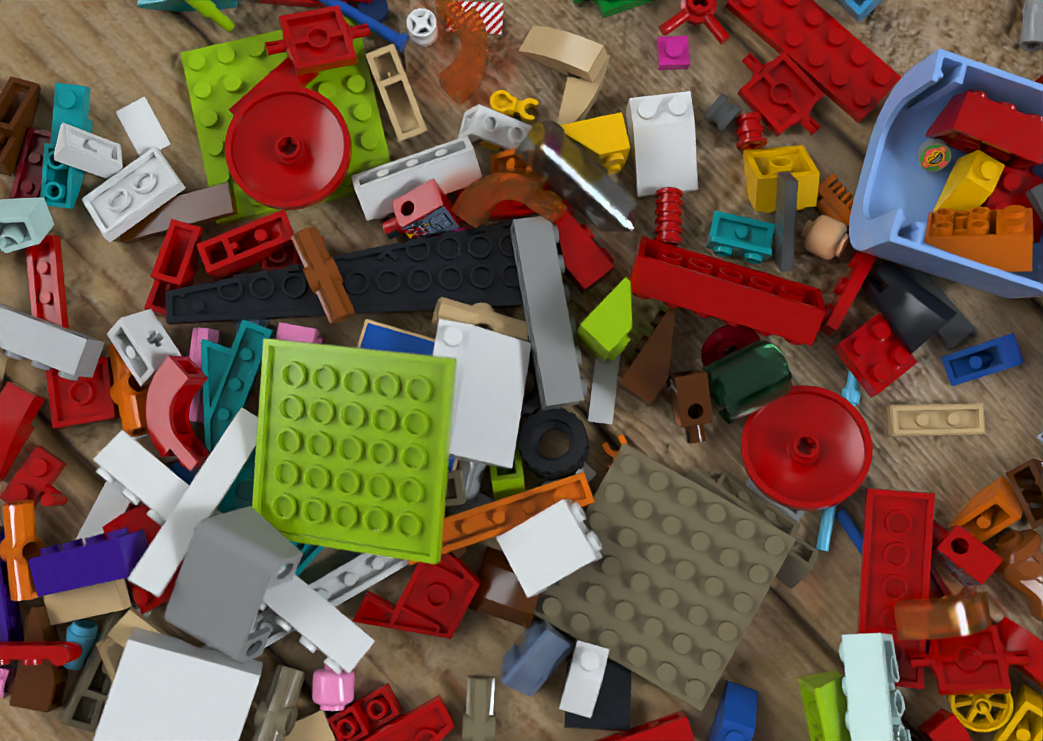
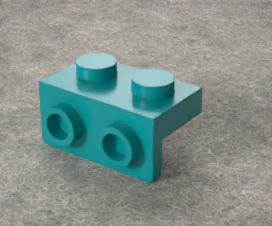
[706,210,775,264]

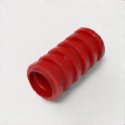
[654,187,683,246]

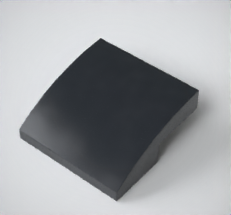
[564,657,632,732]

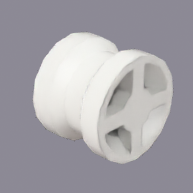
[407,8,438,47]

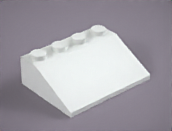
[433,319,532,469]

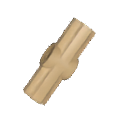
[432,297,528,342]

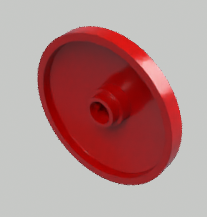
[225,85,352,210]
[741,385,873,511]

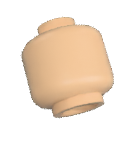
[801,214,850,260]

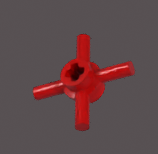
[659,0,730,45]

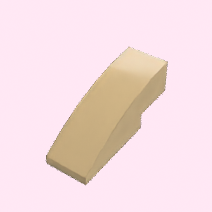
[518,26,608,83]
[365,43,427,142]
[554,55,610,145]

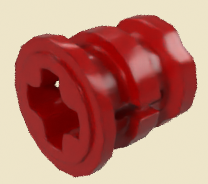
[734,112,767,151]

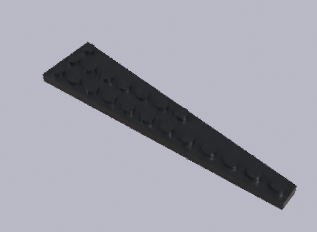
[166,213,540,325]

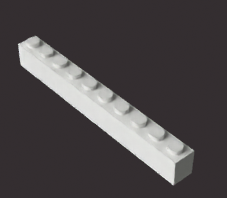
[93,430,375,675]

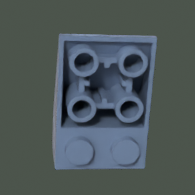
[501,619,575,697]

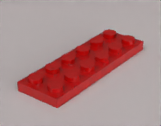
[725,0,902,124]
[857,487,935,689]

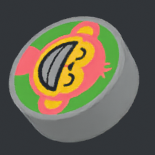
[917,138,951,172]

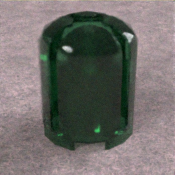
[701,340,792,424]

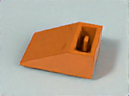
[925,205,1033,272]

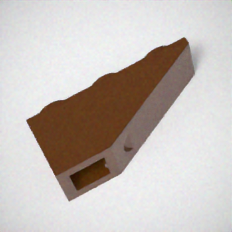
[617,307,675,406]
[9,604,68,713]

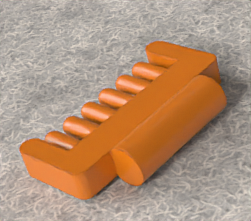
[815,174,854,229]

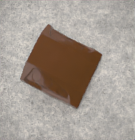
[468,546,540,629]

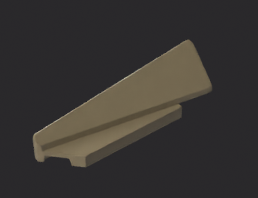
[684,466,820,588]
[58,578,151,733]

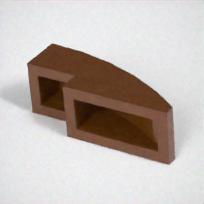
[0,77,41,176]

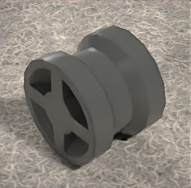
[704,94,742,133]

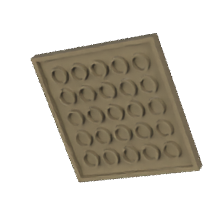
[534,443,796,711]

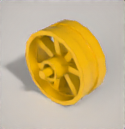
[947,693,1013,732]

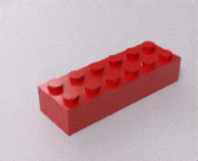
[629,236,826,346]

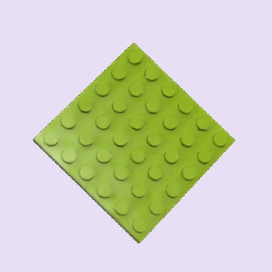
[181,16,391,226]
[252,338,457,564]

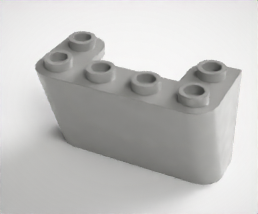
[164,506,303,663]

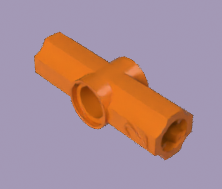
[108,343,151,437]
[0,500,45,601]

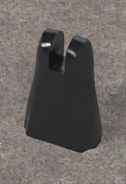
[862,261,957,354]

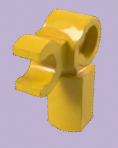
[480,90,539,151]

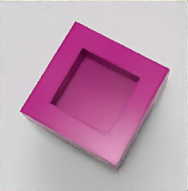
[657,36,690,70]

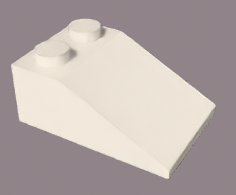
[626,91,698,198]

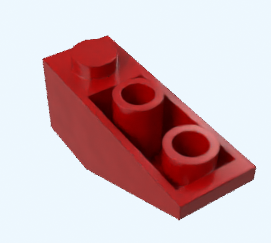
[550,196,614,295]

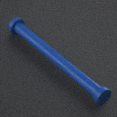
[317,0,409,52]

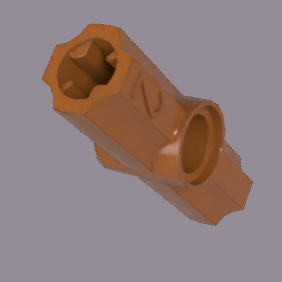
[291,226,356,325]

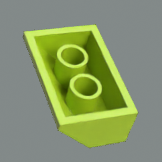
[575,277,632,364]
[797,670,851,741]

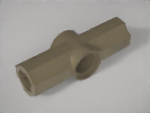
[253,665,306,741]
[462,675,496,741]

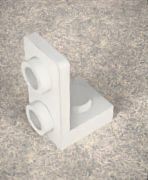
[458,104,532,150]

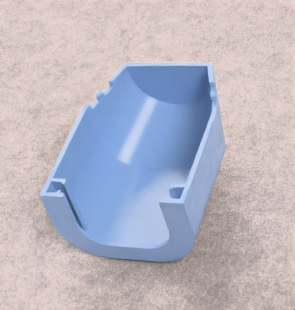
[849,48,1043,299]

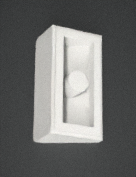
[54,123,123,179]

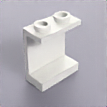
[496,499,603,598]

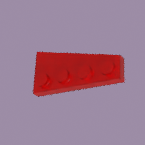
[357,694,455,741]

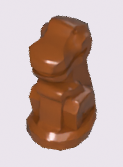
[992,529,1043,622]

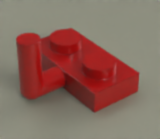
[0,445,68,509]

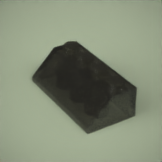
[514,120,636,232]

